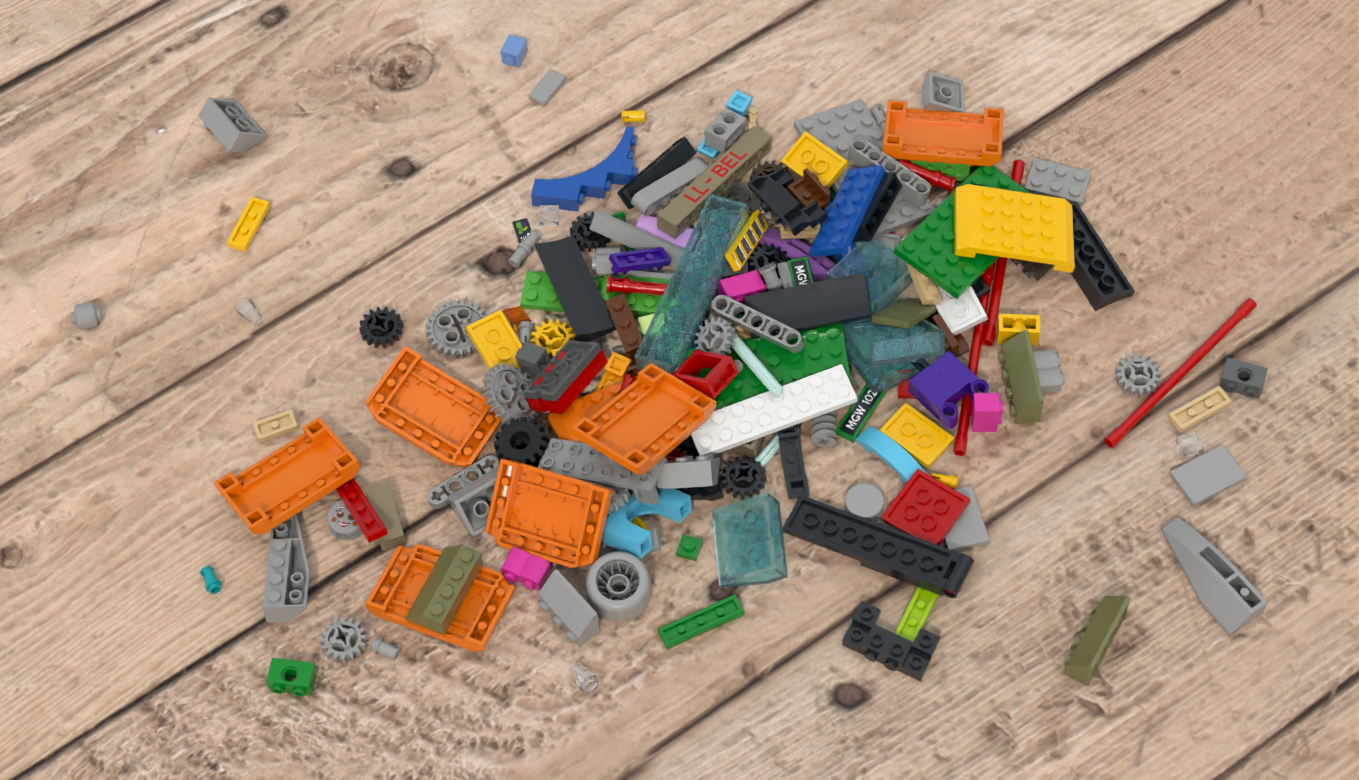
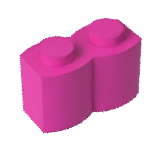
[501,547,552,591]

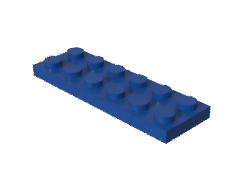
[809,165,885,257]

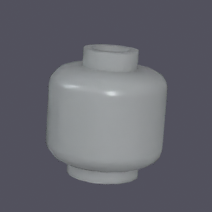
[70,302,101,330]

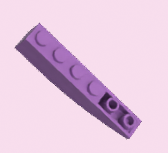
[759,227,848,282]

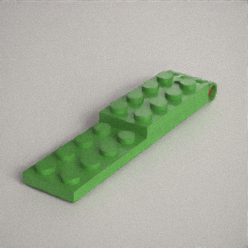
[520,271,700,323]

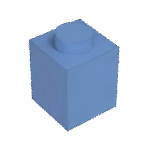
[500,34,528,68]

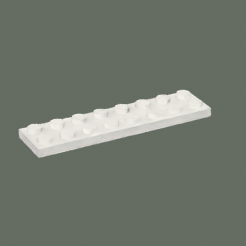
[691,364,858,456]

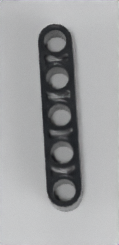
[617,136,696,209]

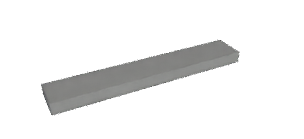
[589,210,706,278]

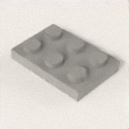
[1025,157,1091,207]

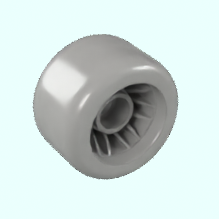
[586,552,652,622]

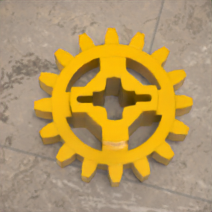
[530,319,575,358]

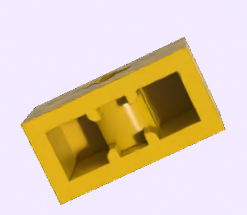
[997,314,1040,345]

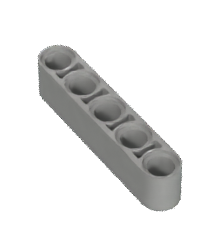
[848,137,931,206]
[631,158,708,216]
[712,295,804,353]

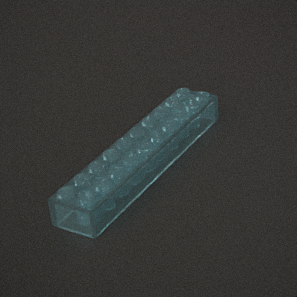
[635,194,749,375]

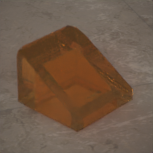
[502,306,531,331]

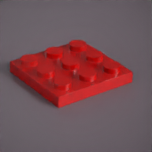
[881,469,971,545]

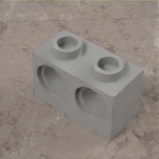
[704,108,746,153]

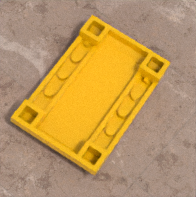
[954,184,1075,273]

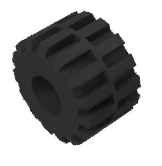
[494,417,550,467]

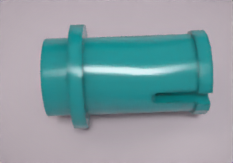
[200,566,222,594]

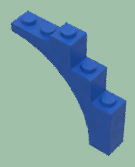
[531,126,638,212]

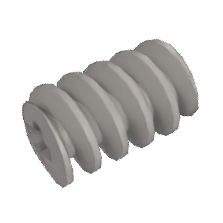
[810,410,837,448]

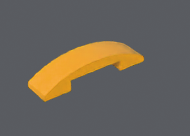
[595,352,632,392]

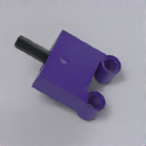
[905,349,989,429]

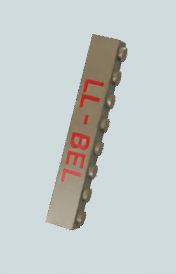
[656,126,772,239]

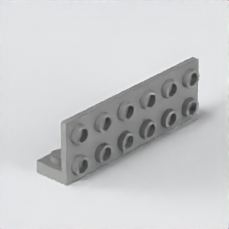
[538,438,666,505]

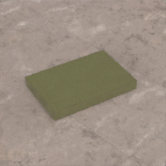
[872,299,936,329]

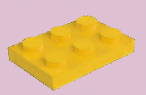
[781,131,849,188]
[465,310,522,370]
[880,403,955,469]

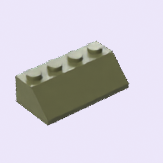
[998,330,1044,424]
[405,545,483,635]
[1064,596,1131,686]

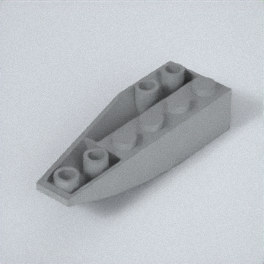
[655,454,720,489]
[263,514,310,623]
[1162,517,1268,636]

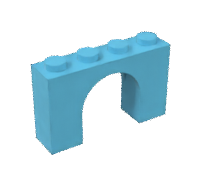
[601,488,692,560]

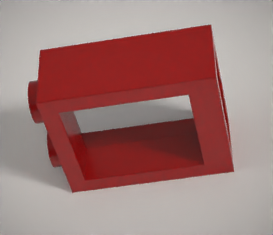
[672,350,739,399]

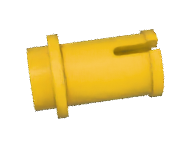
[622,109,646,124]
[932,473,958,489]

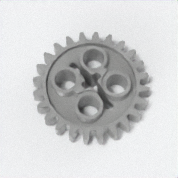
[425,299,489,360]
[481,363,538,425]

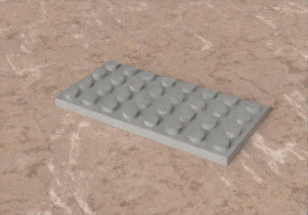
[793,99,935,238]

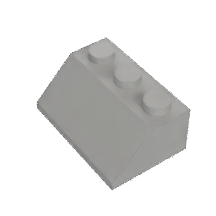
[198,98,267,153]
[447,467,499,538]
[538,569,600,647]

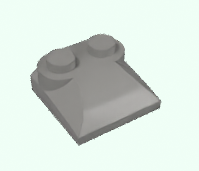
[922,71,964,112]

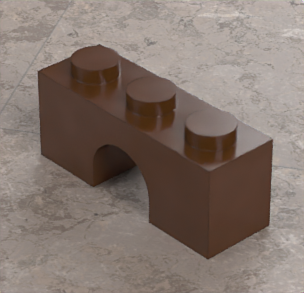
[605,293,649,361]

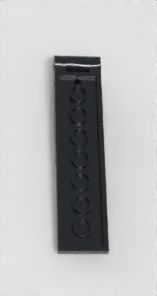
[783,495,974,598]

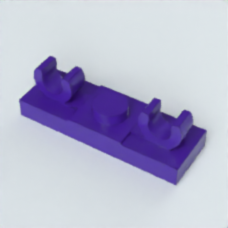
[609,247,671,276]

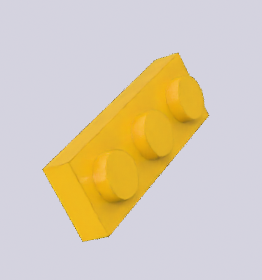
[227,197,270,252]

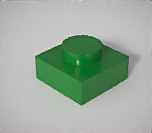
[676,534,703,562]

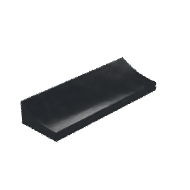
[1070,201,1135,311]
[534,235,616,342]
[744,273,872,339]

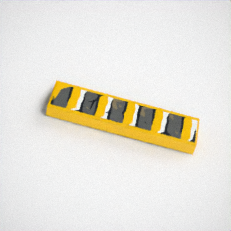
[725,210,769,272]

